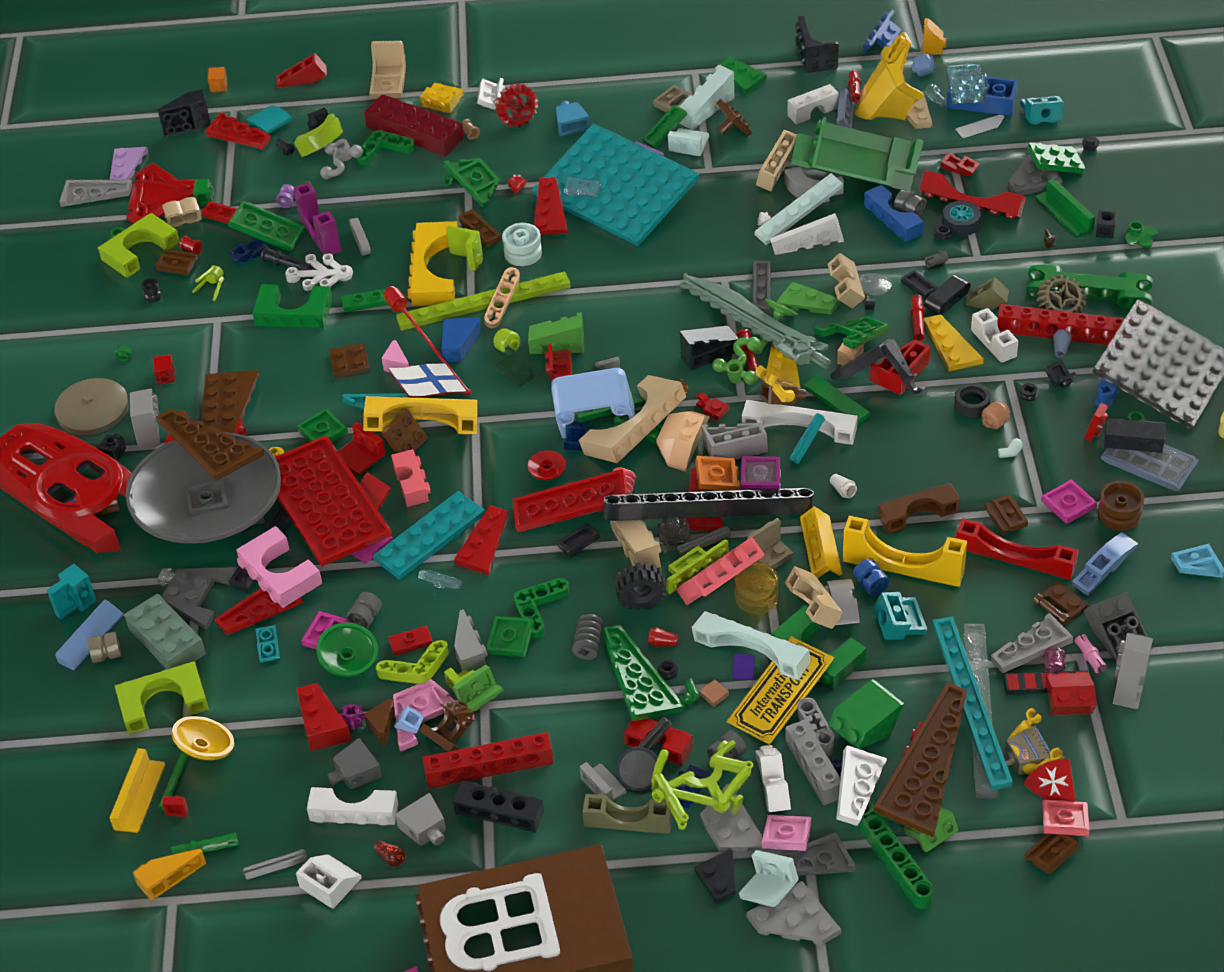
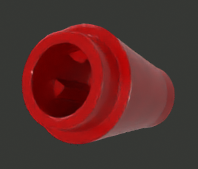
[648,627,678,647]

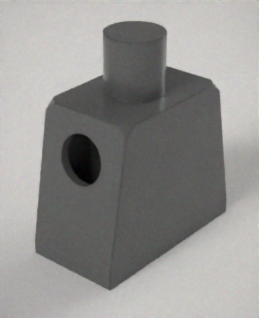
[327,738,382,789]

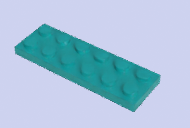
[373,491,485,580]

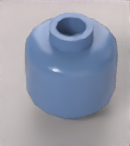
[911,53,936,77]

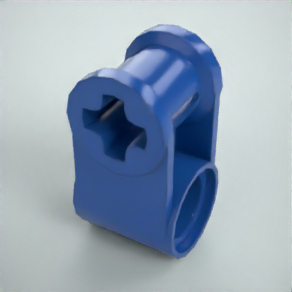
[1095,374,1122,408]

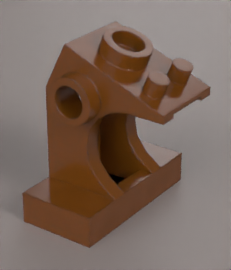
[419,701,474,752]

